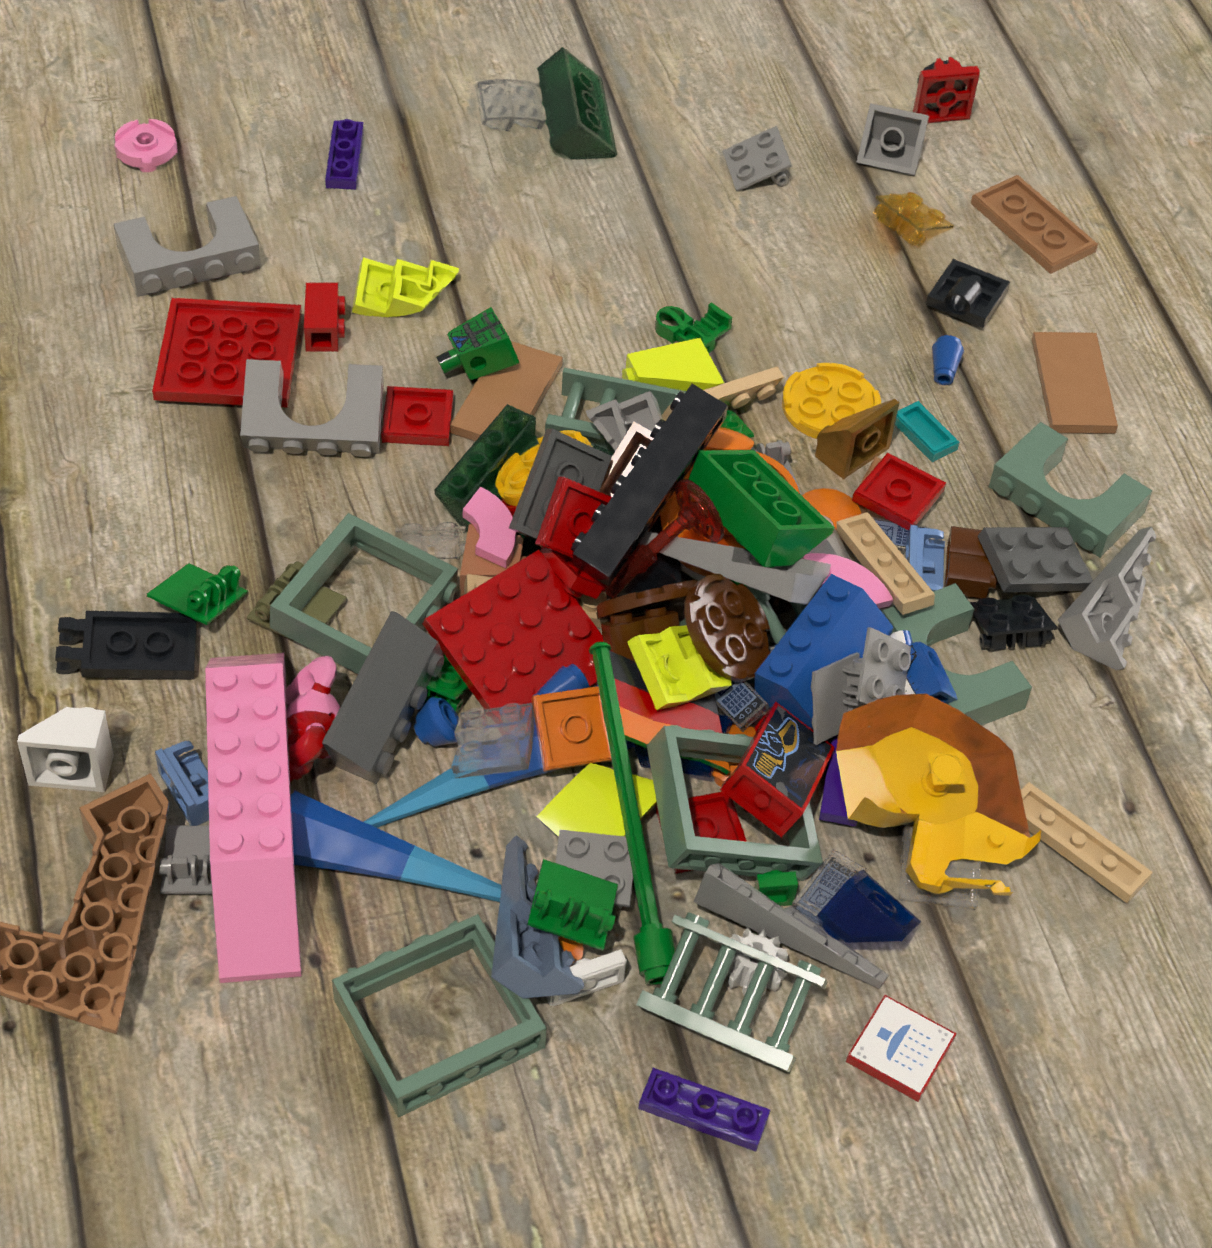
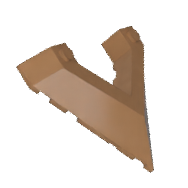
[0,773,169,1035]

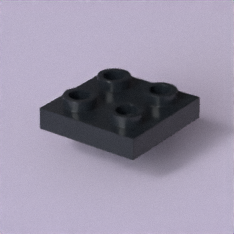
[926,259,1010,328]

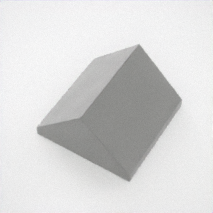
[856,103,929,176]

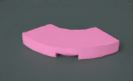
[463,487,516,568]
[801,553,894,609]

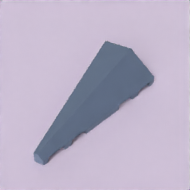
[491,836,584,999]

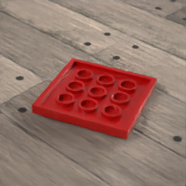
[152,298,302,408]
[422,550,603,736]

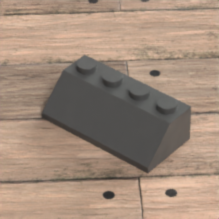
[322,611,444,784]

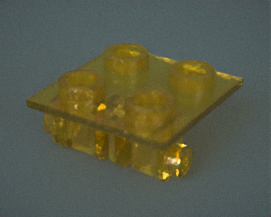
[874,192,954,246]

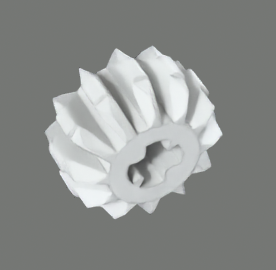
[726,928,788,996]

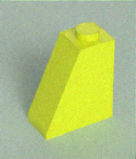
[622,338,724,391]

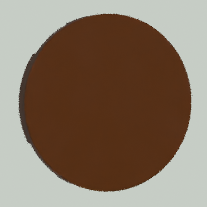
[685,573,771,682]
[596,580,697,620]

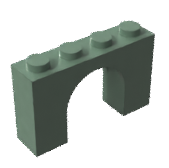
[989,422,1152,558]
[882,583,1032,726]

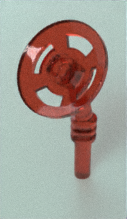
[604,479,724,598]

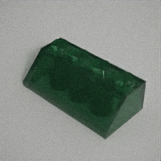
[537,47,618,160]

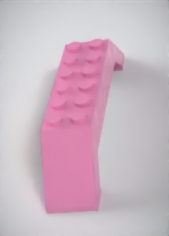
[205,653,301,983]

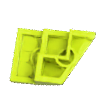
[352,257,459,317]
[627,625,732,710]
[537,763,657,837]

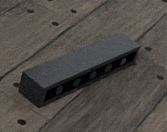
[571,384,728,587]

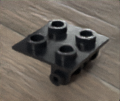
[970,594,1057,651]

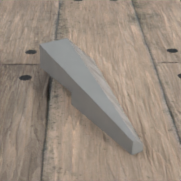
[586,391,663,451]
[1058,526,1156,670]
[640,532,831,605]
[693,863,889,989]

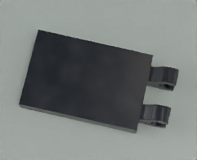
[55,611,197,680]

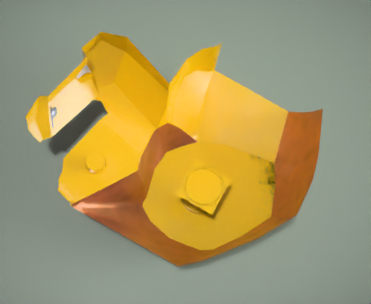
[836,694,1041,896]

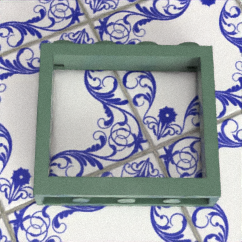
[270,513,459,674]
[647,725,823,881]
[332,914,546,1118]

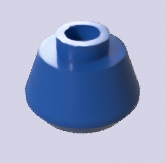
[414,697,462,746]

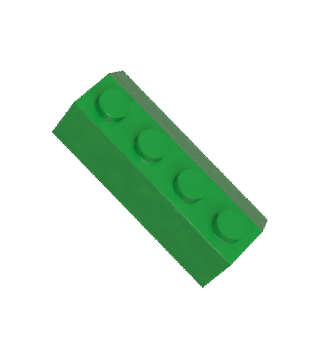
[685,450,835,568]

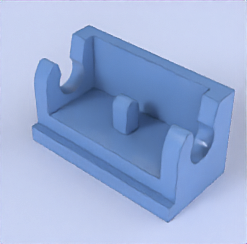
[905,525,945,591]
[155,741,209,826]

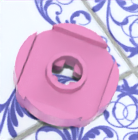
[115,119,177,173]

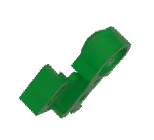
[655,302,733,353]

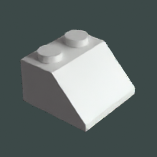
[17,707,114,792]

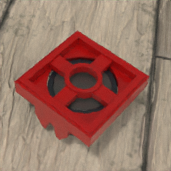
[913,57,980,123]

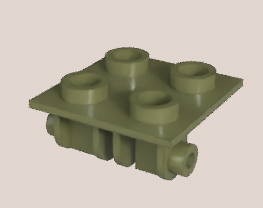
[247,561,347,645]

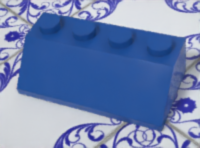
[755,574,893,729]

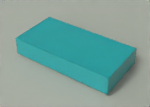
[895,401,960,462]

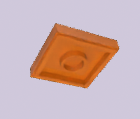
[531,686,612,772]

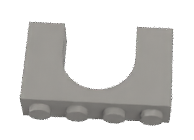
[113,196,261,297]
[240,359,384,457]

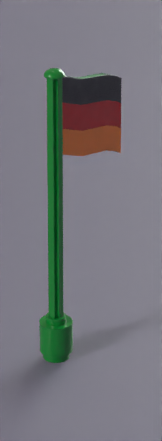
[589,642,730,985]

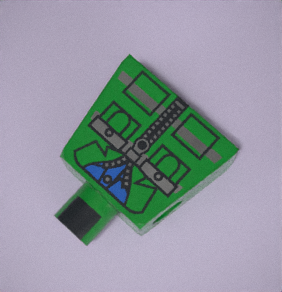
[436,307,520,380]

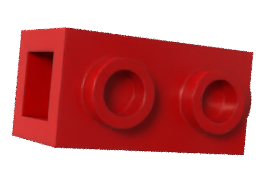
[304,282,345,352]

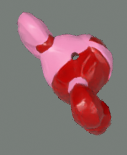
[285,656,340,782]

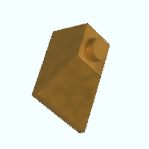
[815,399,900,479]

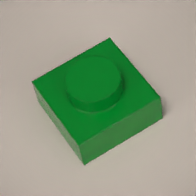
[754,870,798,906]

